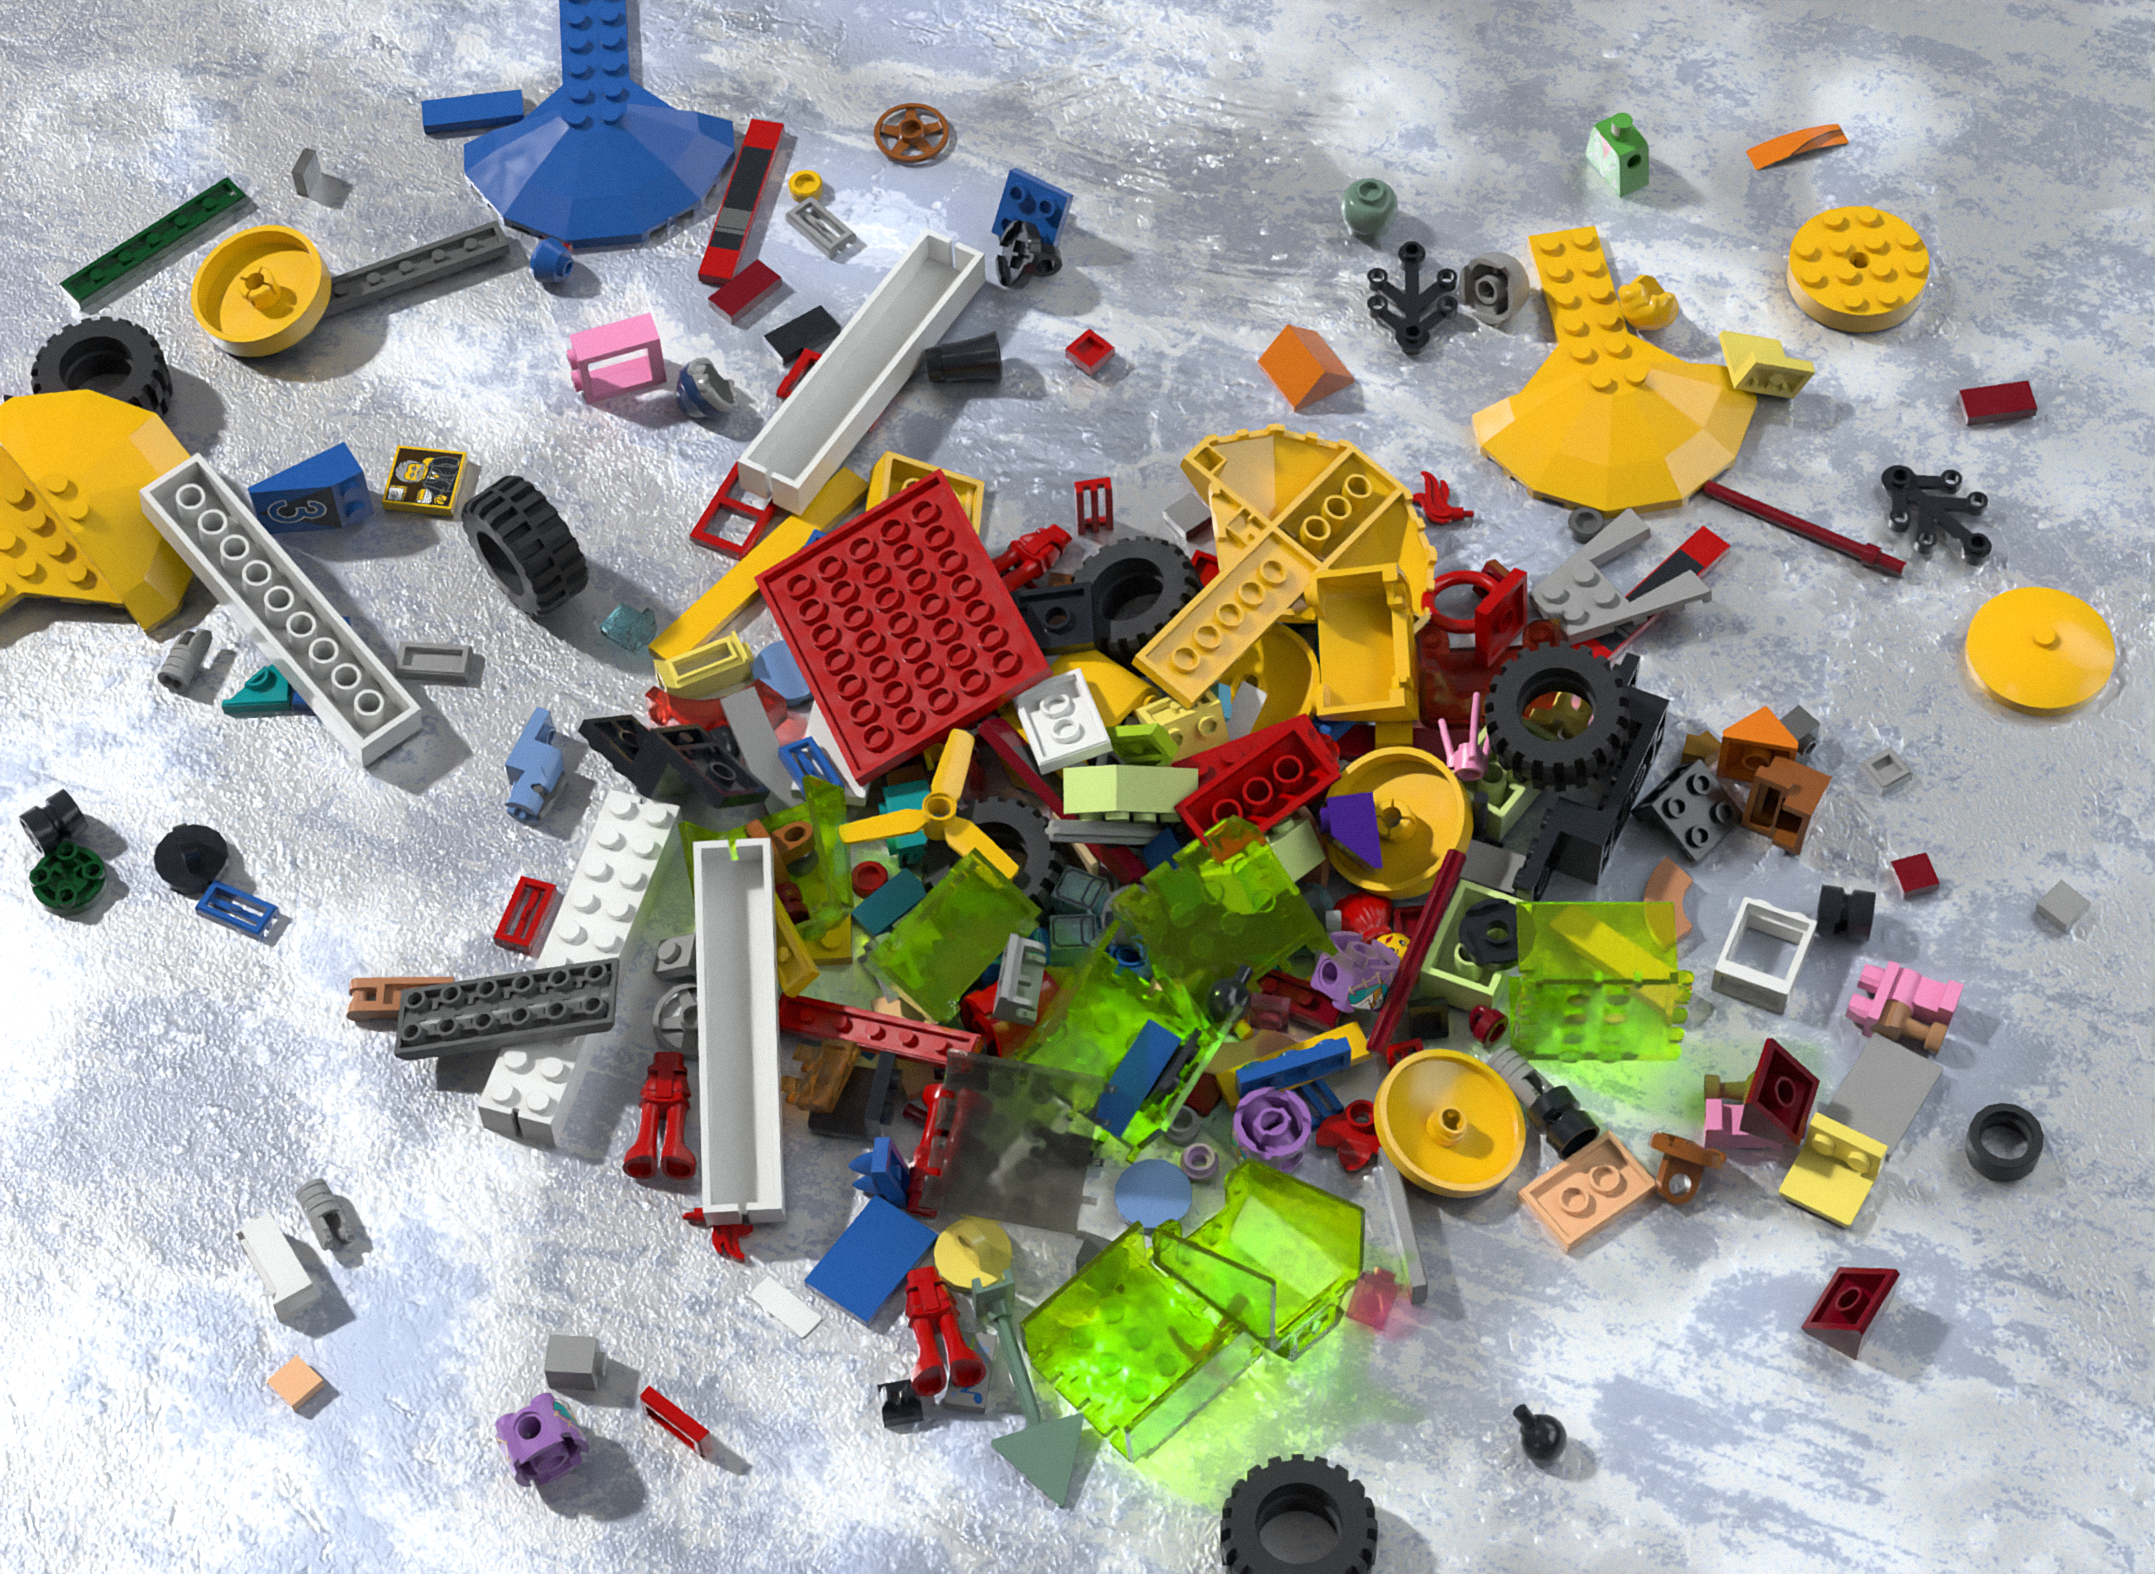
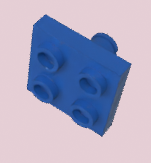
[991,168,1074,248]

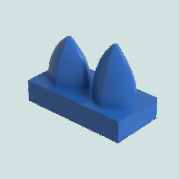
[848,1137,910,1209]

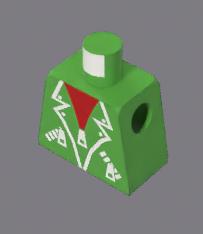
[1585,113,1649,198]

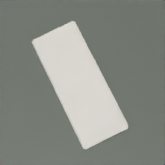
[749,1276,822,1338]

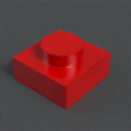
[1065,328,1115,376]

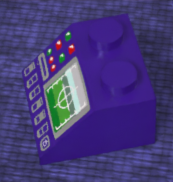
[1317,792,1383,875]

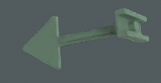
[972,1268,1084,1508]

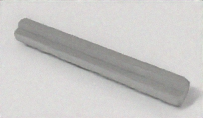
[1045,819,1164,846]

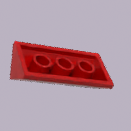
[1174,720,1342,865]

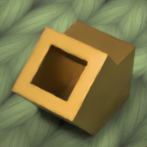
[1681,730,1721,767]

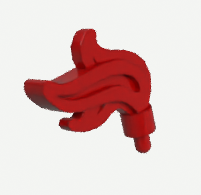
[1412,471,1474,526]
[682,1207,754,1263]

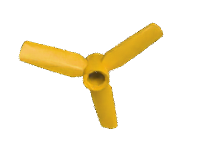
[838,729,1019,887]

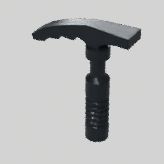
[1471,791,1504,849]

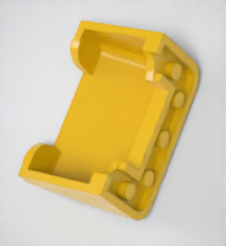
[1304,562,1419,722]
[994,650,1163,793]

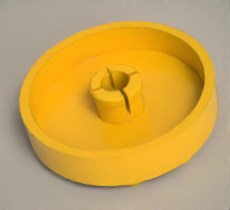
[1786,206,1929,333]
[191,225,331,357]
[1321,746,1473,900]

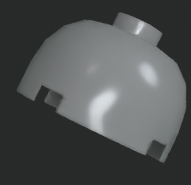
[1459,252,1530,324]

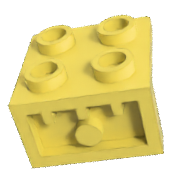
[1718,330,1815,399]
[1136,690,1230,767]
[1778,1112,1888,1228]

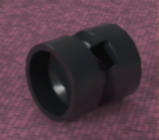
[18,789,89,857]
[1815,884,1876,941]
[1527,1085,1600,1160]

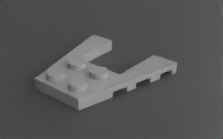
[1529,508,1712,645]

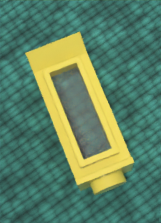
[653,630,754,710]

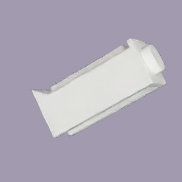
[235,1212,319,1323]

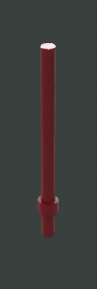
[1704,480,1907,576]

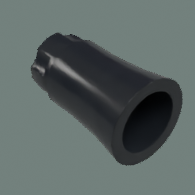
[925,331,1003,382]

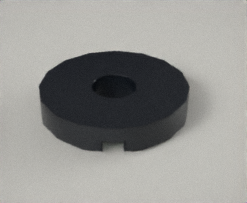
[1458,898,1536,971]

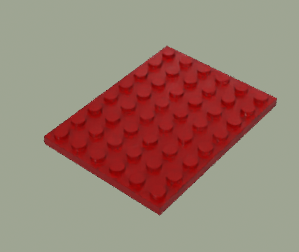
[754,468,1054,787]

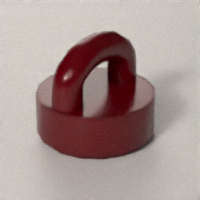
[1469,1005,1508,1048]

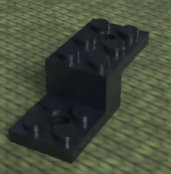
[1009,581,1096,657]
[578,714,771,809]

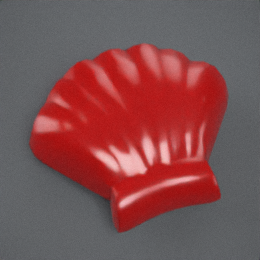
[1333,891,1393,945]

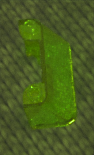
[862,847,1042,1024]

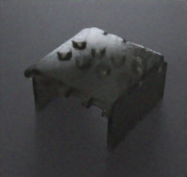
[918,1048,1118,1240]

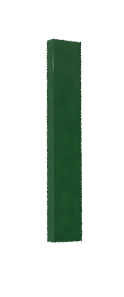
[59,177,249,311]

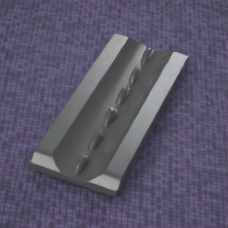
[394,957,620,1061]

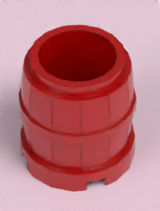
[959,970,1068,1066]

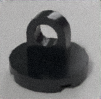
[995,220,1062,290]
[154,822,230,894]

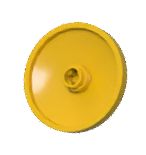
[1965,587,2115,717]
[1216,623,1321,734]
[1374,1049,1526,1198]

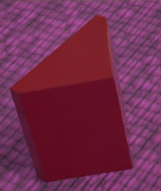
[1739,1038,1820,1147]
[1801,1267,1900,1360]

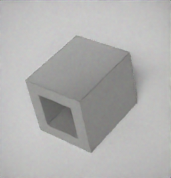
[544,1334,607,1391]

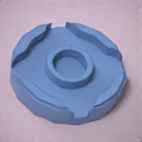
[752,640,813,706]
[1114,1159,1192,1235]

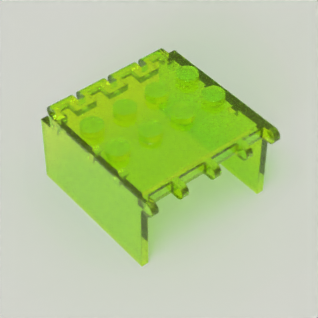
[1109,815,1339,1044]
[1508,902,1695,1064]
[1004,919,1243,1165]
[1019,1220,1263,1464]

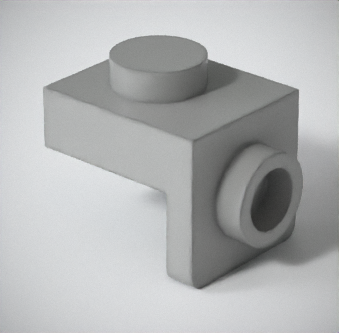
[652,933,697,980]

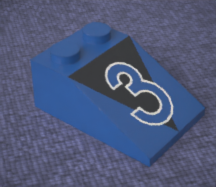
[248,442,374,534]

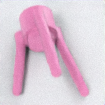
[1438,692,1491,781]

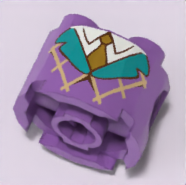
[1310,931,1400,1013]
[1230,1087,1311,1180]
[494,1393,589,1487]

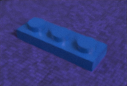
[1235,1037,1352,1100]

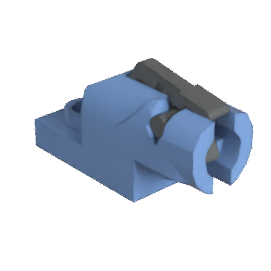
[505,707,568,826]

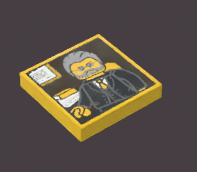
[382,445,468,516]

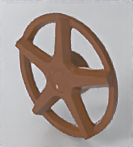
[874,103,950,163]

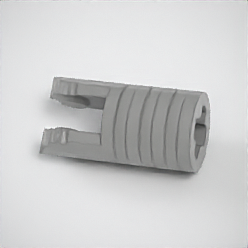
[157,629,213,693]
[1487,1044,1554,1109]
[294,1179,356,1251]

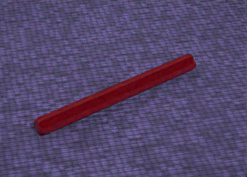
[1366,849,1467,1057]

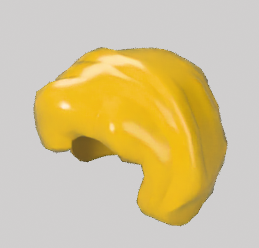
[1618,275,1679,331]

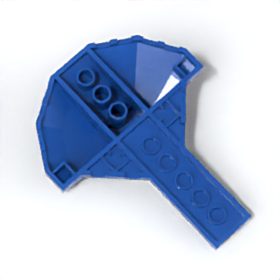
[464,0,736,249]

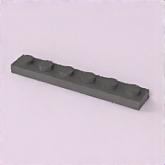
[320,220,510,320]

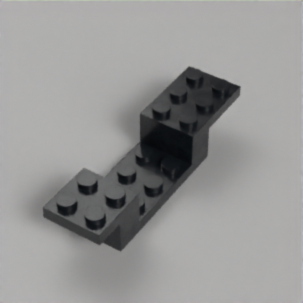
[1512,652,1670,919]

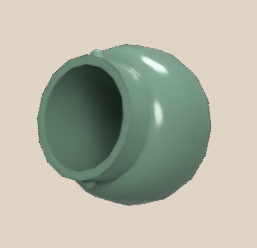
[1340,178,1398,241]

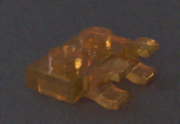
[781,1038,862,1114]

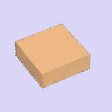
[267,1355,325,1412]

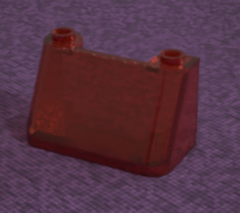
[1414,618,1564,730]

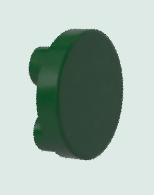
[29,841,108,916]

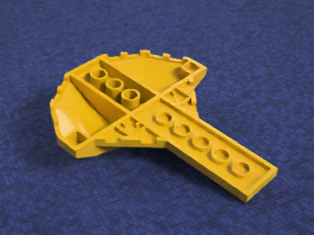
[1472,226,1757,519]
[0,389,196,635]
[1132,423,1438,710]

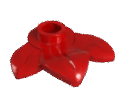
[1316,1099,1382,1172]

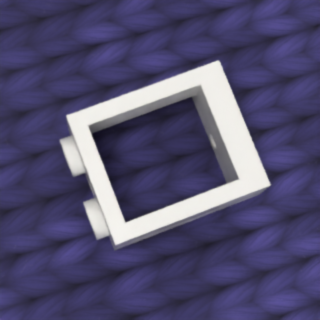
[1711,896,1817,1014]

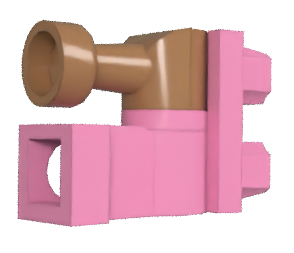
[1845,960,1964,1055]
[1704,1071,1807,1150]

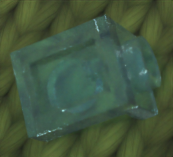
[599,602,657,655]

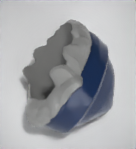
[676,357,738,419]

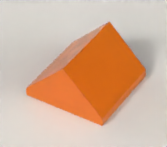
[1257,324,1354,412]
[1716,706,1799,783]

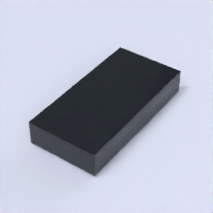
[763,305,841,365]

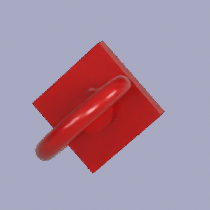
[1420,567,1527,669]

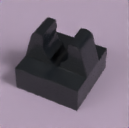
[1407,996,1449,1040]
[877,1379,924,1428]

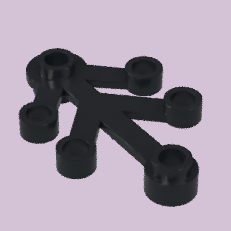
[1367,241,1458,355]
[1881,465,1992,566]

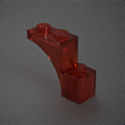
[645,678,788,732]

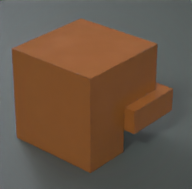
[1740,754,1832,855]

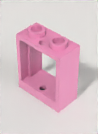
[566,313,667,404]

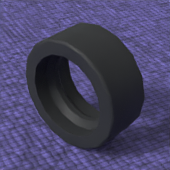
[1965,1103,2044,1182]

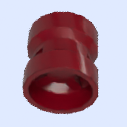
[775,882,812,933]

